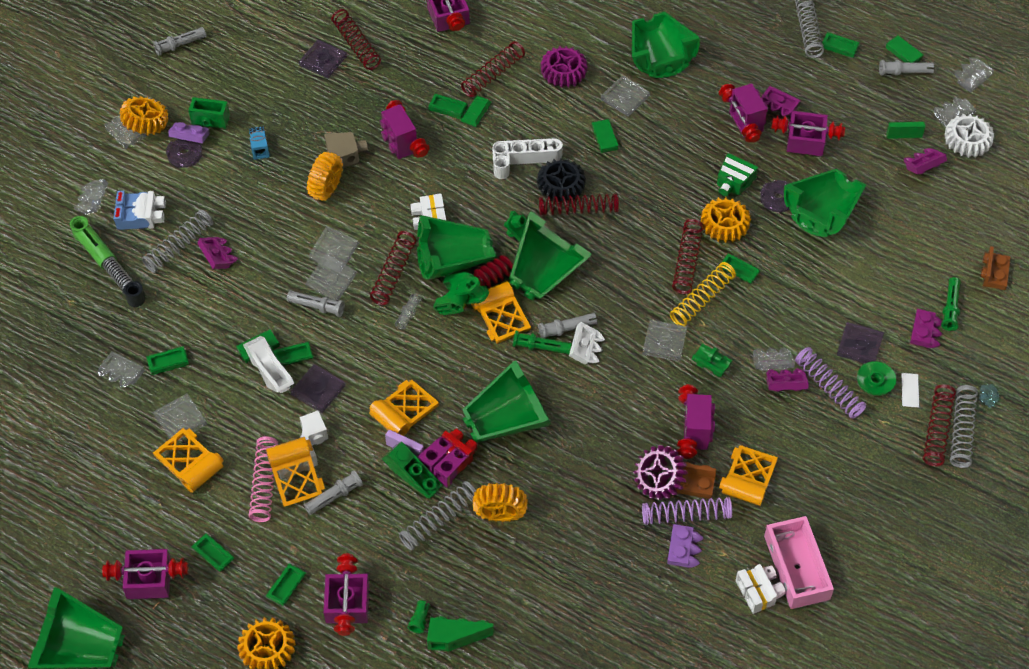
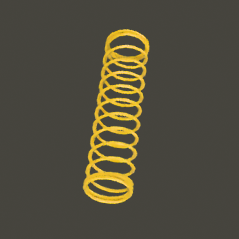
[670,262,736,327]

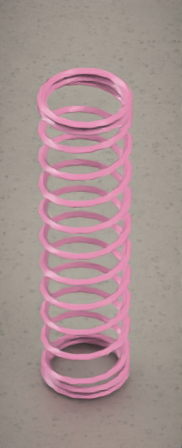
[248,436,278,522]

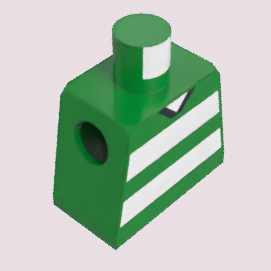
[717,153,758,196]

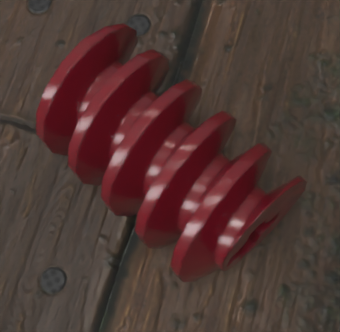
[474,255,513,288]

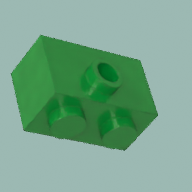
[188,97,230,129]

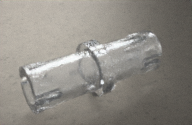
[395,294,422,329]

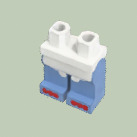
[113,191,166,230]

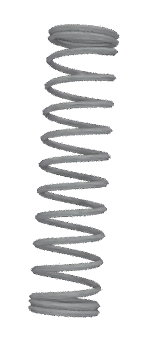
[795,0,824,58]
[142,210,213,273]
[950,385,978,468]
[399,481,476,550]

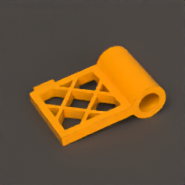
[471,281,531,344]
[369,380,439,436]
[153,428,224,493]
[265,437,325,507]
[719,445,778,506]

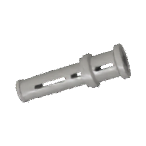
[153,27,206,56]
[879,60,934,76]
[287,290,345,317]
[538,312,597,339]
[304,470,363,515]

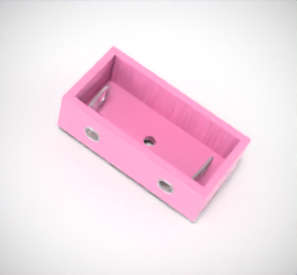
[764,516,834,609]

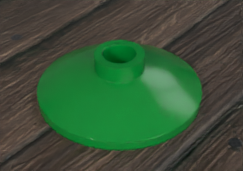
[857,361,896,396]

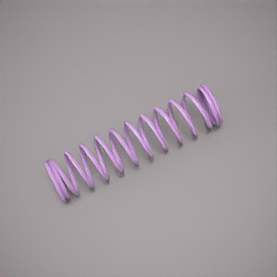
[795,347,866,419]
[642,497,732,525]

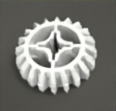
[944,114,994,158]

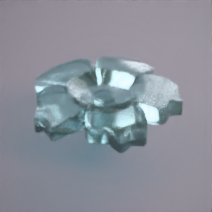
[979,384,999,408]

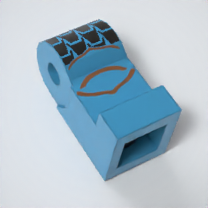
[249,126,270,160]

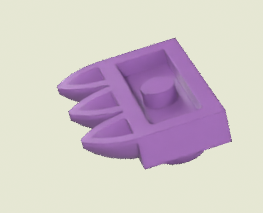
[169,122,210,143]
[667,524,703,568]

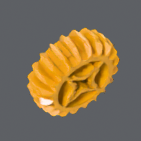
[120,96,168,136]
[307,152,343,201]
[701,197,751,243]
[472,483,528,522]
[237,617,296,669]

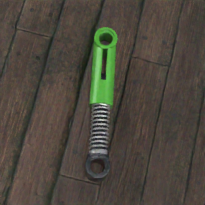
[70,216,146,307]

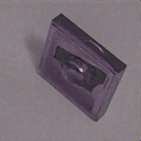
[299,40,347,79]
[837,322,884,364]
[290,364,346,413]

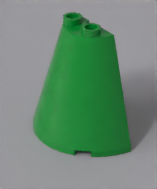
[632,12,700,78]
[784,169,866,237]
[509,211,592,300]
[417,215,497,280]
[462,360,552,443]
[27,587,125,669]

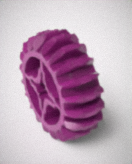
[541,45,587,88]
[633,445,688,500]

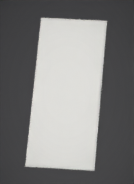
[902,373,919,407]

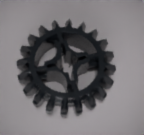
[537,158,586,203]

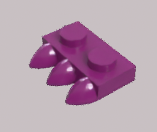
[761,86,801,117]
[904,148,947,174]
[197,237,238,269]
[910,309,942,348]
[766,368,808,392]

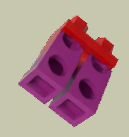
[418,428,477,488]

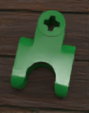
[433,272,489,315]

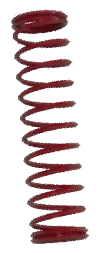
[331,9,381,70]
[461,41,525,98]
[539,193,619,216]
[672,219,704,294]
[370,231,417,305]
[922,384,956,466]

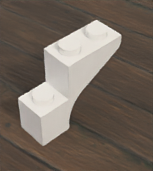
[243,336,294,393]
[278,411,328,479]

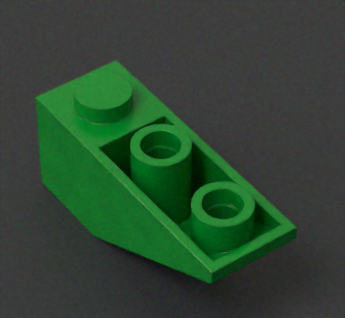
[382,441,442,499]
[427,616,494,652]

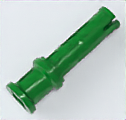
[941,277,961,331]
[513,330,572,355]

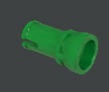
[407,600,430,634]

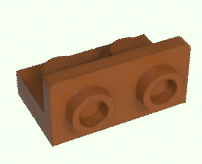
[981,246,1011,290]
[676,462,716,499]

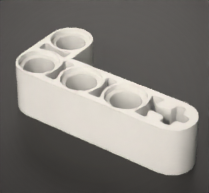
[493,139,563,179]

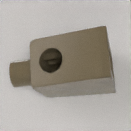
[324,132,368,168]

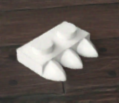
[569,322,605,364]

